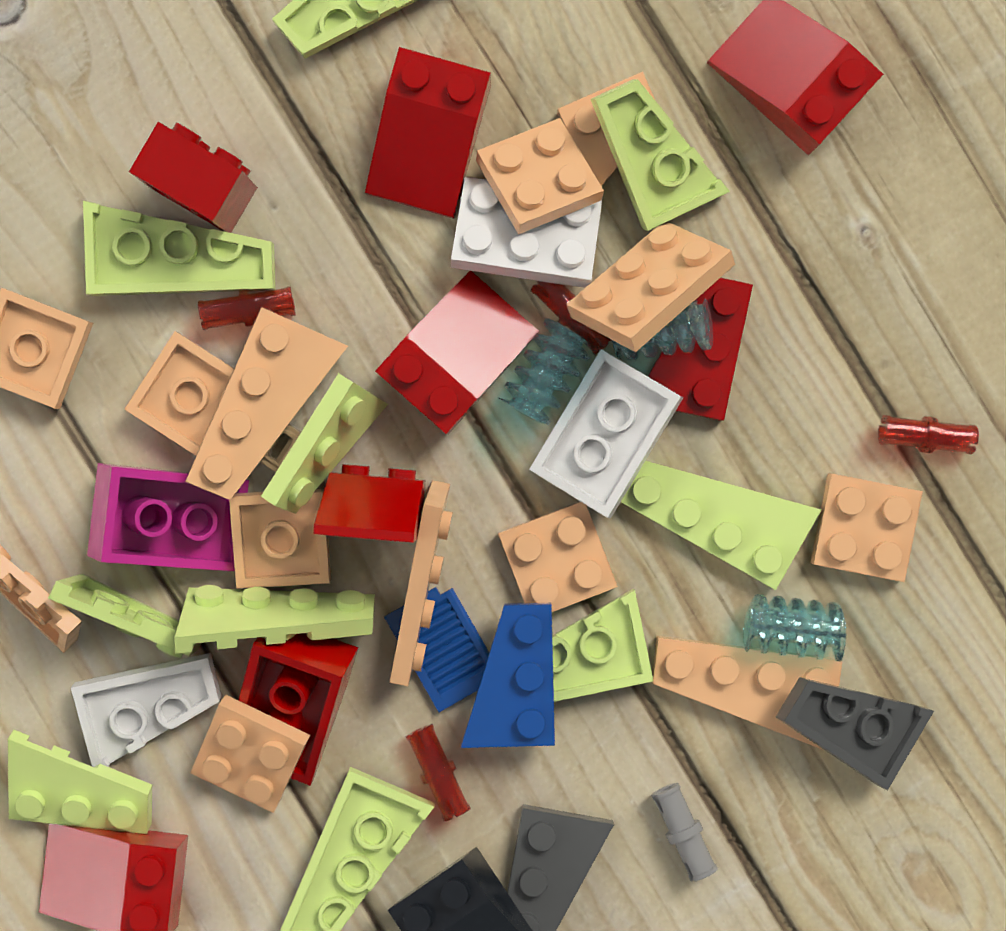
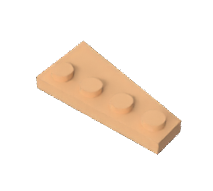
[185,307,348,500]
[390,480,453,686]
[652,636,842,750]

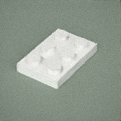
[451,177,602,288]
[529,349,683,518]

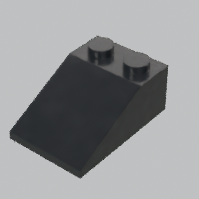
[388,847,532,931]

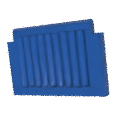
[384,587,489,712]

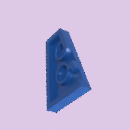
[461,602,555,748]

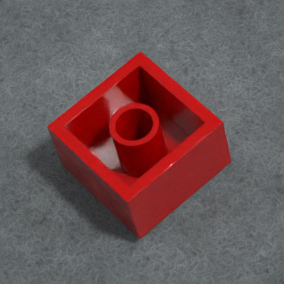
[129,122,258,233]

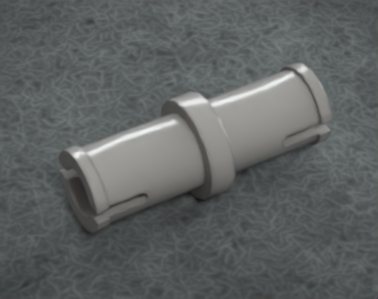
[651,783,718,881]

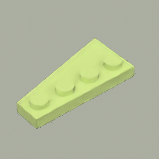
[272,0,418,59]
[83,201,276,296]
[621,461,821,590]
[174,585,375,654]
[280,767,435,931]

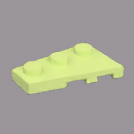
[590,79,730,231]
[261,373,388,514]
[48,574,201,658]
[552,589,653,702]
[8,730,153,834]

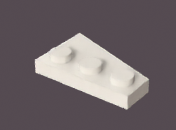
[71,653,222,767]

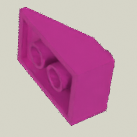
[87,463,249,571]

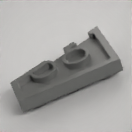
[776,677,934,791]
[507,804,614,931]

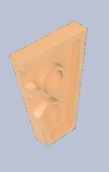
[0,545,82,653]

